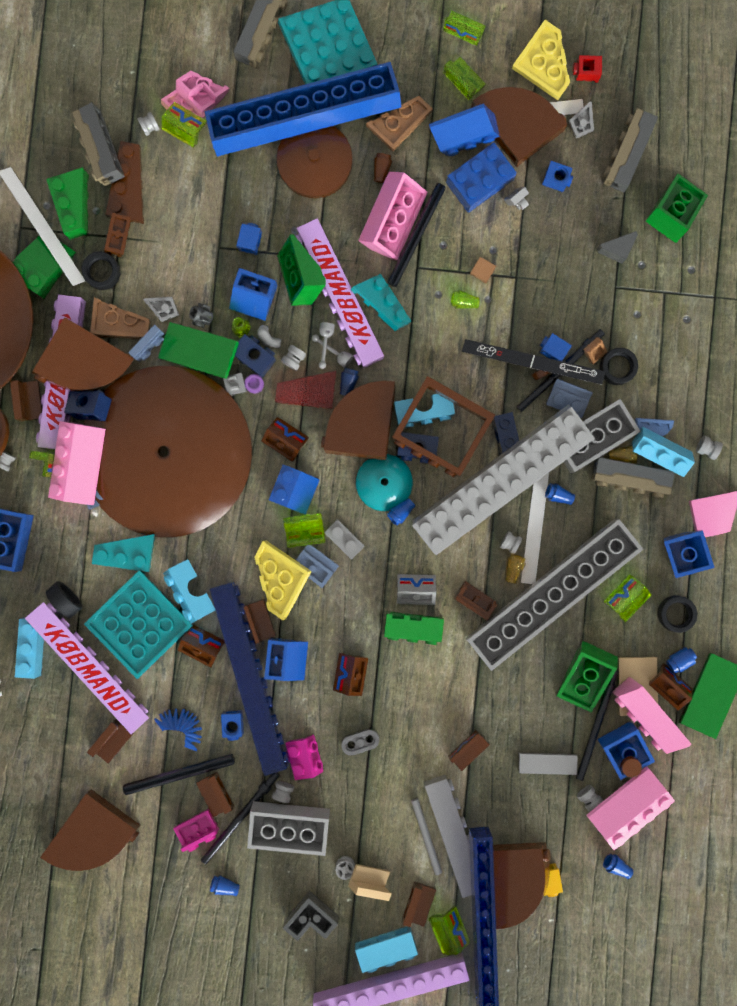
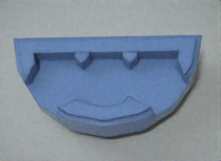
[635,418,674,437]

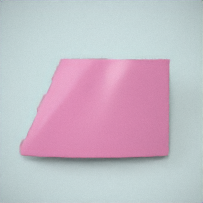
[161,71,229,130]
[689,491,737,537]

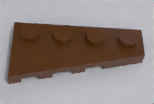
[105,141,144,224]

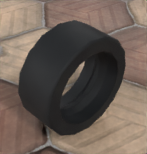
[81,251,121,290]
[599,348,639,385]
[46,581,82,618]
[657,595,698,633]

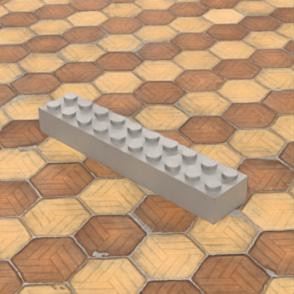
[412,405,595,555]
[465,519,644,671]

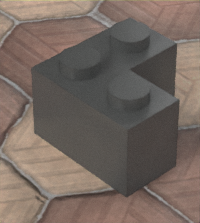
[283,890,339,941]

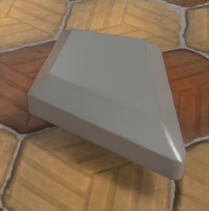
[568,101,594,139]
[143,297,179,322]

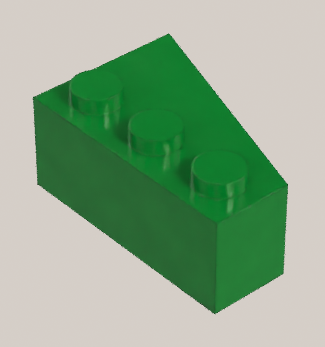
[46,167,89,240]
[384,611,444,645]

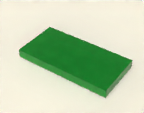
[158,322,239,379]
[679,653,737,739]

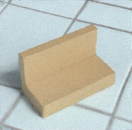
[348,864,391,901]

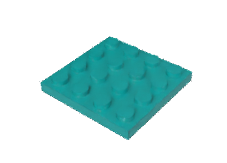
[278,0,378,84]
[84,570,194,679]

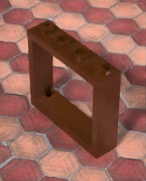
[392,376,495,478]

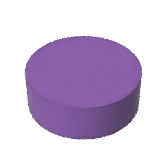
[244,374,264,394]

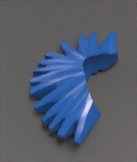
[154,709,202,751]

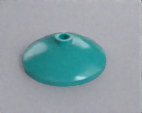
[356,454,413,511]

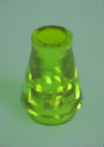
[451,290,480,309]
[231,317,250,337]

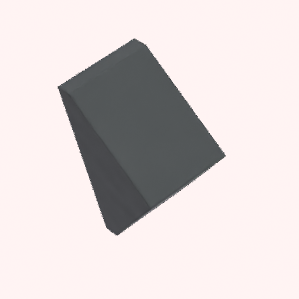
[597,231,638,264]

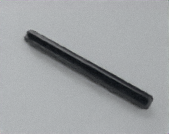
[388,183,446,287]
[123,754,235,795]

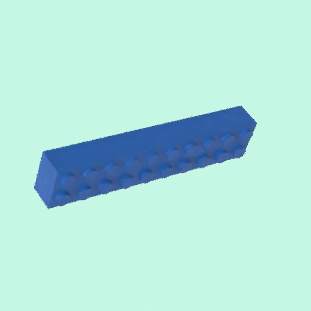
[204,62,401,157]

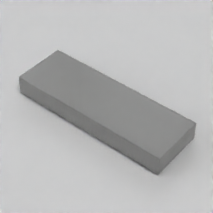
[518,753,577,775]

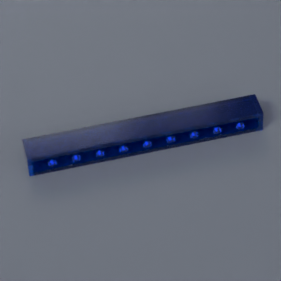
[210,582,290,776]
[469,827,499,1006]

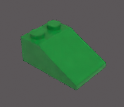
[645,173,708,243]
[277,234,326,306]
[13,235,76,299]
[556,641,618,713]

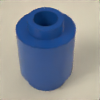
[666,647,697,674]

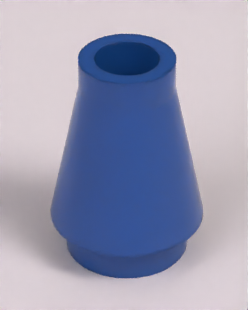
[545,483,575,505]
[387,498,416,526]
[603,854,633,879]
[210,875,240,896]

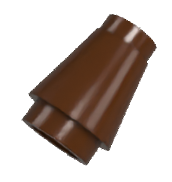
[374,153,392,183]

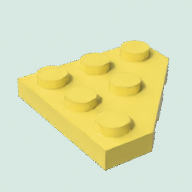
[512,20,570,100]
[254,540,311,620]

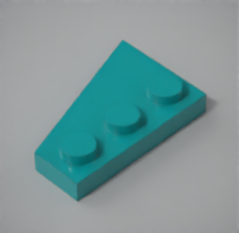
[351,274,411,331]
[92,534,155,572]

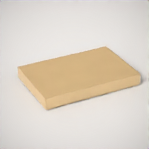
[617,657,658,716]

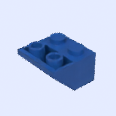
[229,268,278,321]
[264,638,308,681]

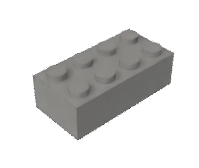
[564,399,641,473]
[247,801,330,856]

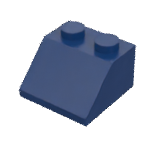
[269,464,320,515]
[663,530,715,578]
[597,721,655,780]

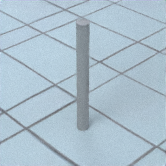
[411,798,442,875]

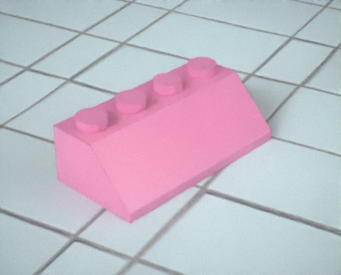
[358,172,428,261]
[48,421,106,505]
[612,677,691,754]
[586,766,674,850]

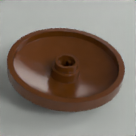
[277,126,352,198]

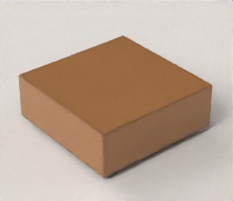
[470,257,496,284]
[583,337,607,365]

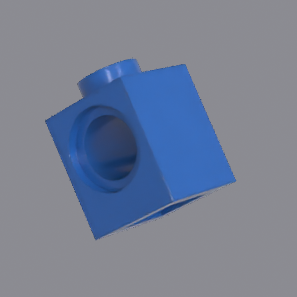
[542,161,573,192]
[236,223,262,255]
[539,333,572,361]
[221,710,244,741]

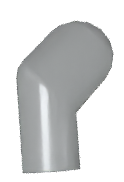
[257,325,282,348]

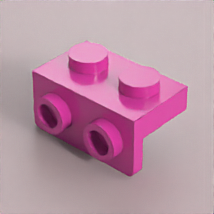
[285,735,323,780]
[173,808,219,852]

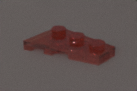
[275,371,336,409]

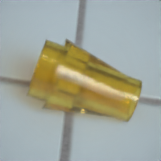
[609,446,637,464]
[505,554,526,584]

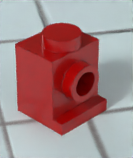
[572,55,602,83]

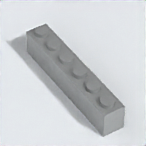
[424,775,486,898]

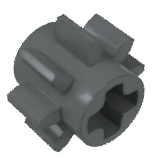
[189,303,213,328]

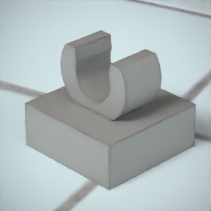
[504,187,529,210]
[223,373,247,396]

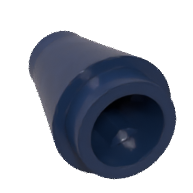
[339,367,360,396]

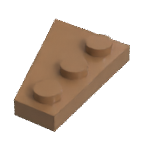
[366,96,433,152]
[90,297,151,339]

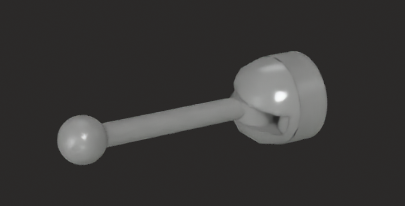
[319,322,335,369]
[312,334,353,368]

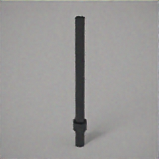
[517,329,605,412]
[576,670,619,781]
[201,770,280,864]

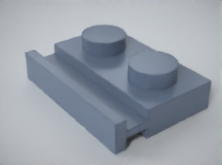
[128,325,165,362]
[546,378,593,418]
[296,543,339,588]

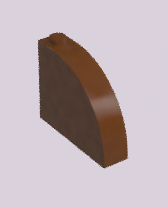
[471,87,567,167]
[32,317,134,391]
[321,381,396,460]
[40,789,140,871]
[481,842,551,929]

